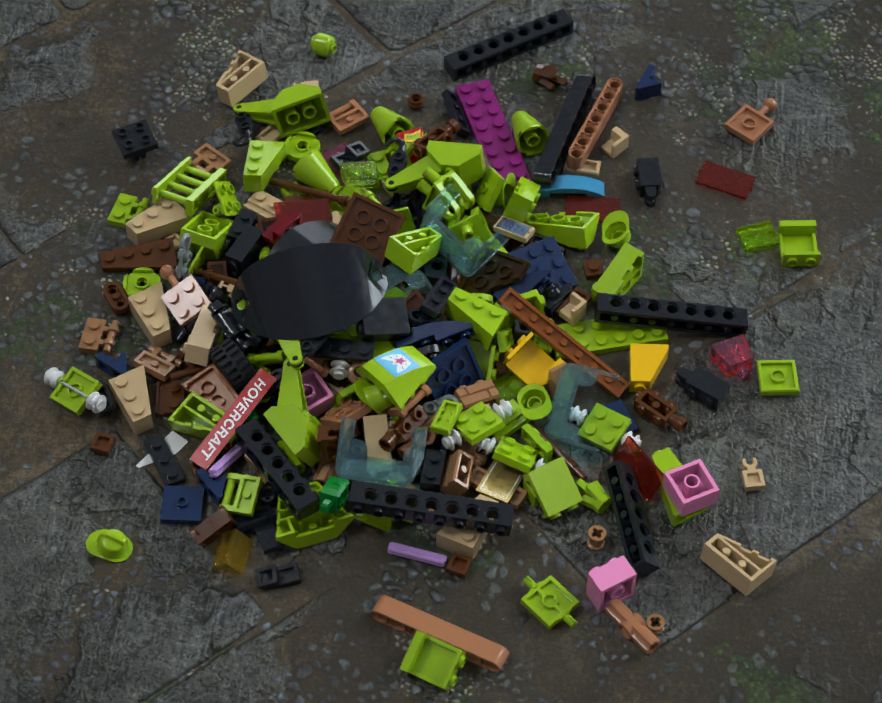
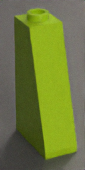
[650,447,707,527]

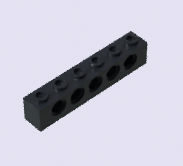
[235,418,319,522]
[603,459,661,577]

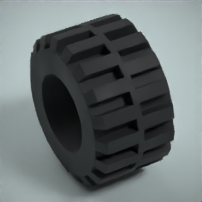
[209,338,256,391]

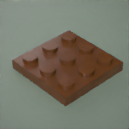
[329,192,406,265]

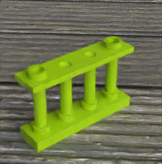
[151,156,227,217]

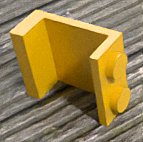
[502,332,564,387]

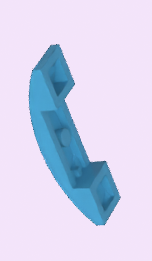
[533,175,605,199]

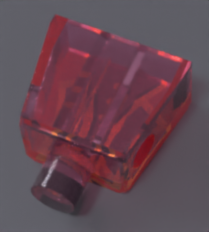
[709,334,753,381]

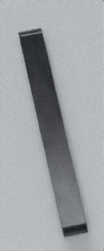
[533,74,596,185]

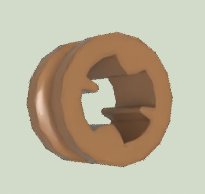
[646,614,665,635]

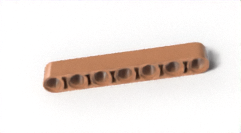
[567,78,623,171]
[370,595,509,672]

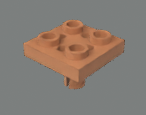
[320,399,373,438]

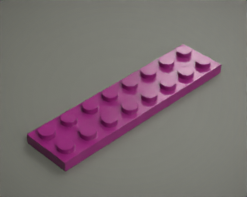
[455,79,532,185]

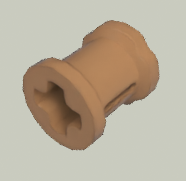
[587,525,606,551]

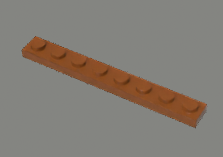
[497,287,630,400]

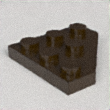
[458,246,531,294]

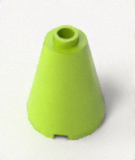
[370,106,414,148]
[511,110,550,156]
[292,149,341,193]

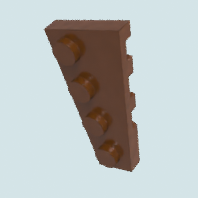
[100,237,178,272]

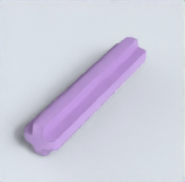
[208,443,245,478]
[388,542,447,567]

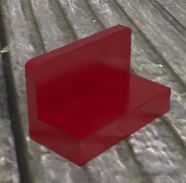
[262,210,302,245]

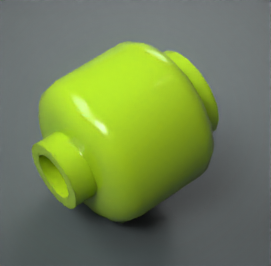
[310,33,337,57]

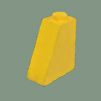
[629,343,669,393]

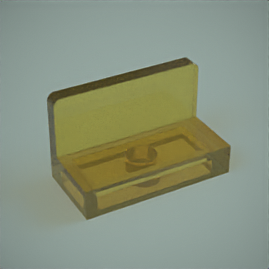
[212,528,253,575]

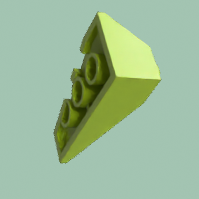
[523,211,599,250]

